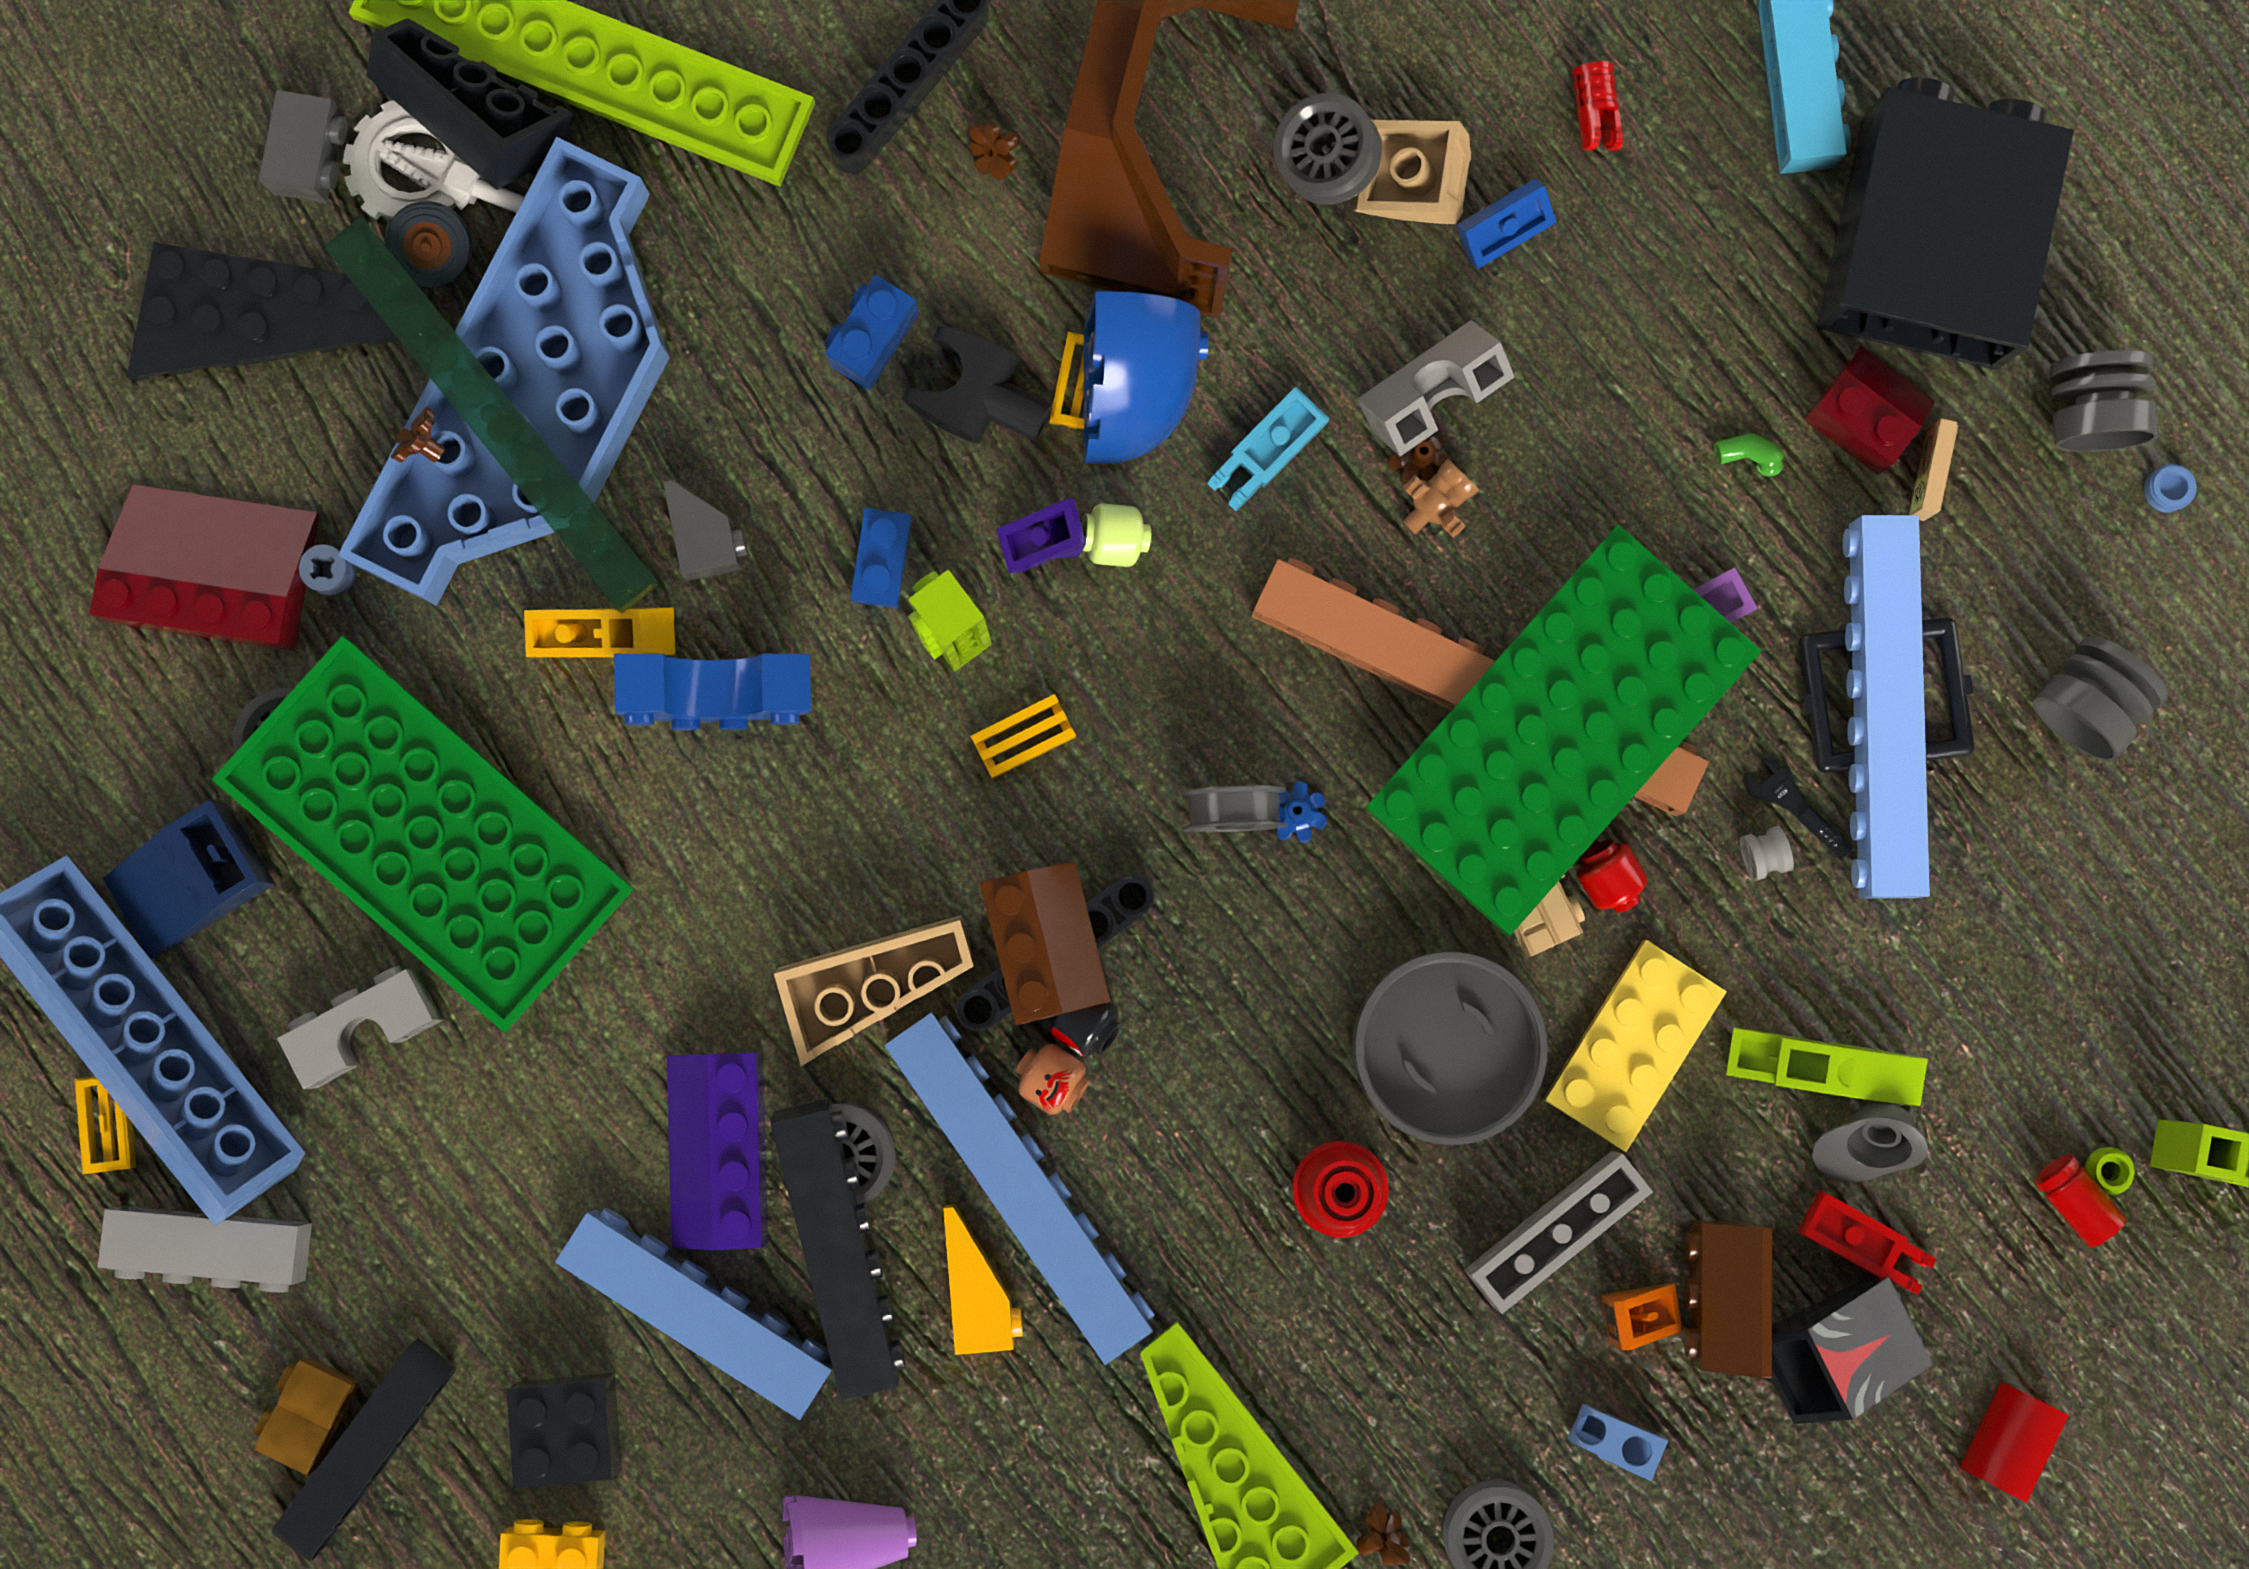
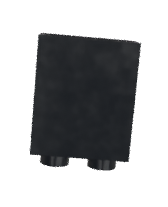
[1817,77,2074,370]

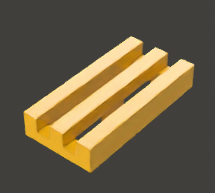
[1049,332,1084,430]
[971,694,1076,779]
[75,1076,137,1174]

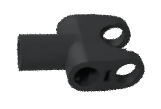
[902,326,1053,444]

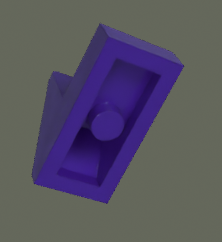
[997,498,1086,574]

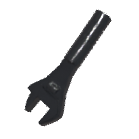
[1744,758,1854,860]

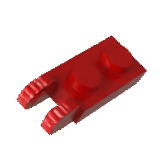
[1797,1190,1937,1295]

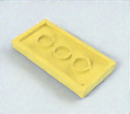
[1543,940,1727,1152]

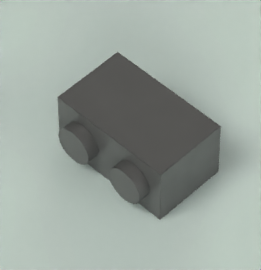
[259,90,348,203]

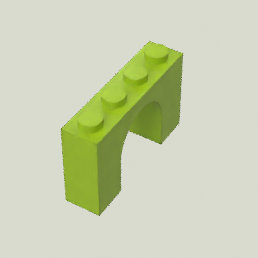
[2150,1119,2249,1188]

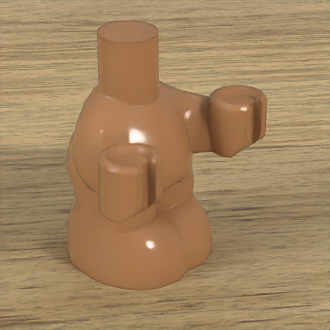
[1403,458,1480,538]

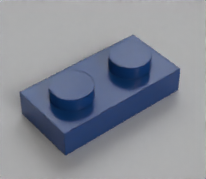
[1456,178,1556,269]
[850,507,912,609]

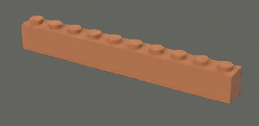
[1251,558,1709,816]

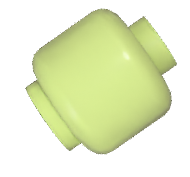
[1081,503,1151,567]

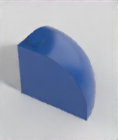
[1084,291,1208,464]

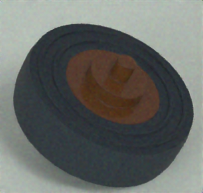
[384,201,472,287]

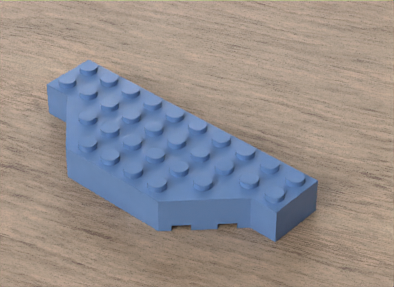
[338,137,670,606]

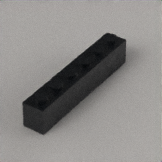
[770,1098,906,1401]

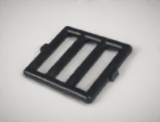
[1799,617,1975,773]

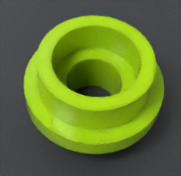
[2085,1147,2135,1195]

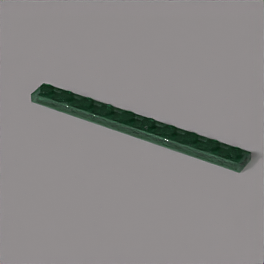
[324,217,659,613]

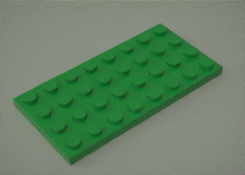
[1364,524,1762,936]
[211,636,635,1033]

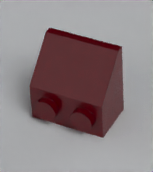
[1804,345,1935,475]

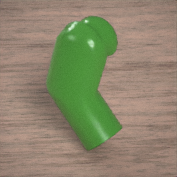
[1713,433,1785,476]

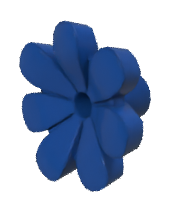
[1275,781,1328,843]

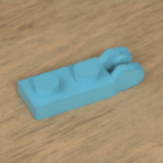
[1207,387,1330,511]

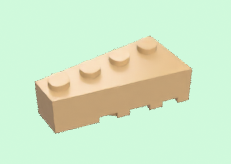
[774,915,975,1066]

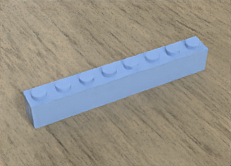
[1843,515,1930,898]

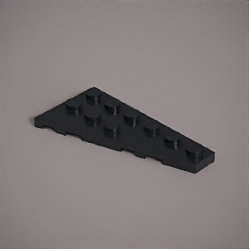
[126,242,434,382]

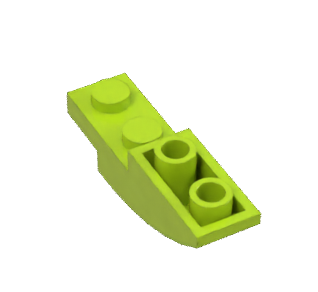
[1726,1027,1928,1106]

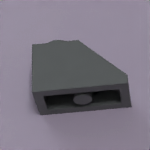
[663,480,748,581]

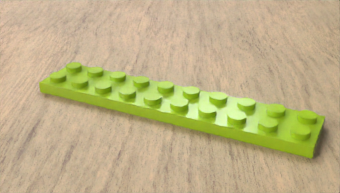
[348,0,815,187]

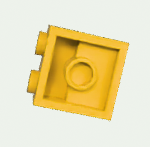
[499,1519,606,1569]

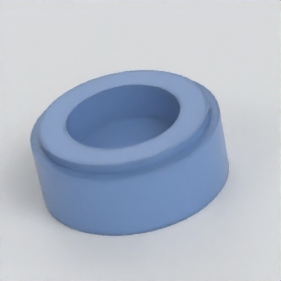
[2144,464,2197,513]

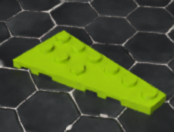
[1140,1321,1359,1569]

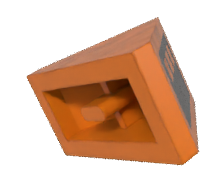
[1601,1283,1683,1350]

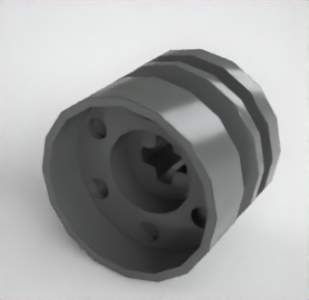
[2050,350,2159,452]
[2033,636,2168,762]

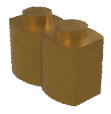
[254,1357,360,1475]

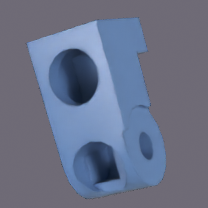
[1568,1403,1668,1481]

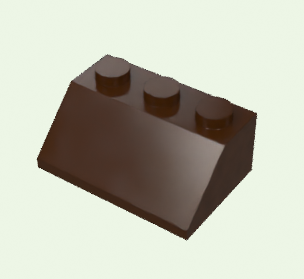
[980,862,1111,1026]
[1684,1220,1772,1378]

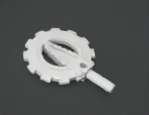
[343,100,525,220]

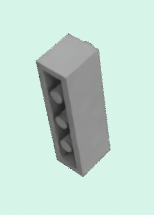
[1464,1151,1653,1314]
[97,1206,312,1292]

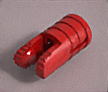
[1572,61,1623,150]

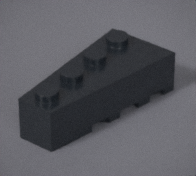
[367,18,573,190]

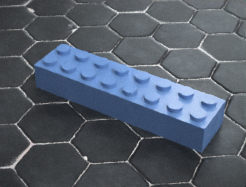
[0,855,305,1226]

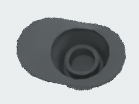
[1812,1101,1929,1182]

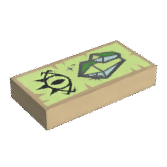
[1909,418,1958,521]

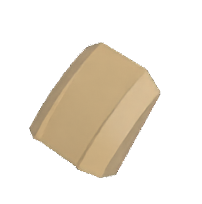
[1349,120,1471,224]

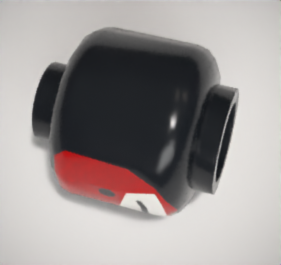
[1050,1002,1122,1057]

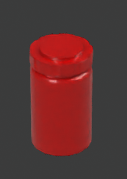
[2034,1154,2127,1248]

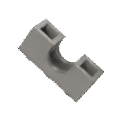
[1357,320,1515,456]
[277,966,444,1089]

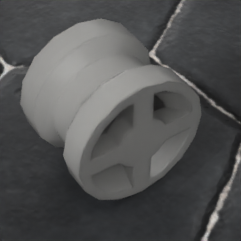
[1739,826,1794,881]

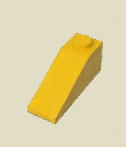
[524,607,675,657]
[943,1204,1023,1355]

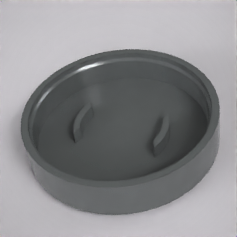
[1352,952,1548,1145]

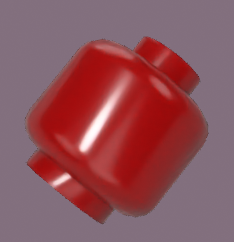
[1576,839,1648,913]

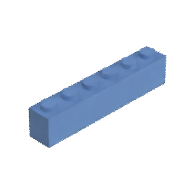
[555,1208,833,1420]

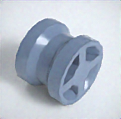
[299,544,356,597]

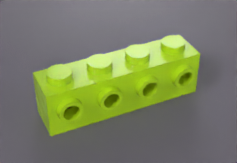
[908,569,992,672]

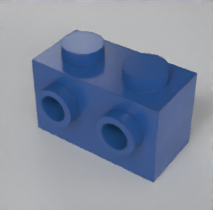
[824,275,919,391]

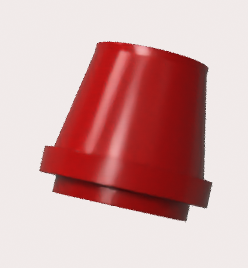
[1292,1141,1389,1238]

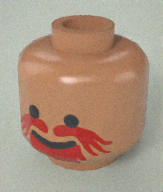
[1015,1044,1089,1115]

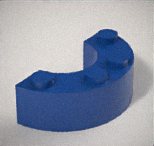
[614,654,811,731]

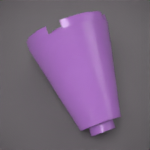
[782,1495,917,1569]

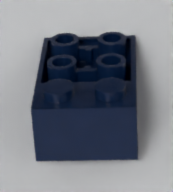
[103,800,276,959]

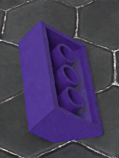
[667,1052,769,1250]

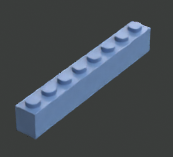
[884,1012,1154,1365]

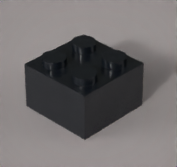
[506,1373,622,1489]

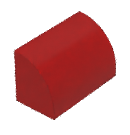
[1959,1382,2069,1503]

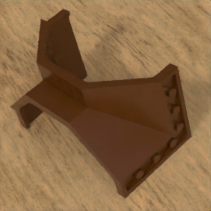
[1039,0,1299,318]

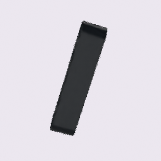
[827,0,989,174]
[956,875,1154,1031]
[271,1338,457,1562]

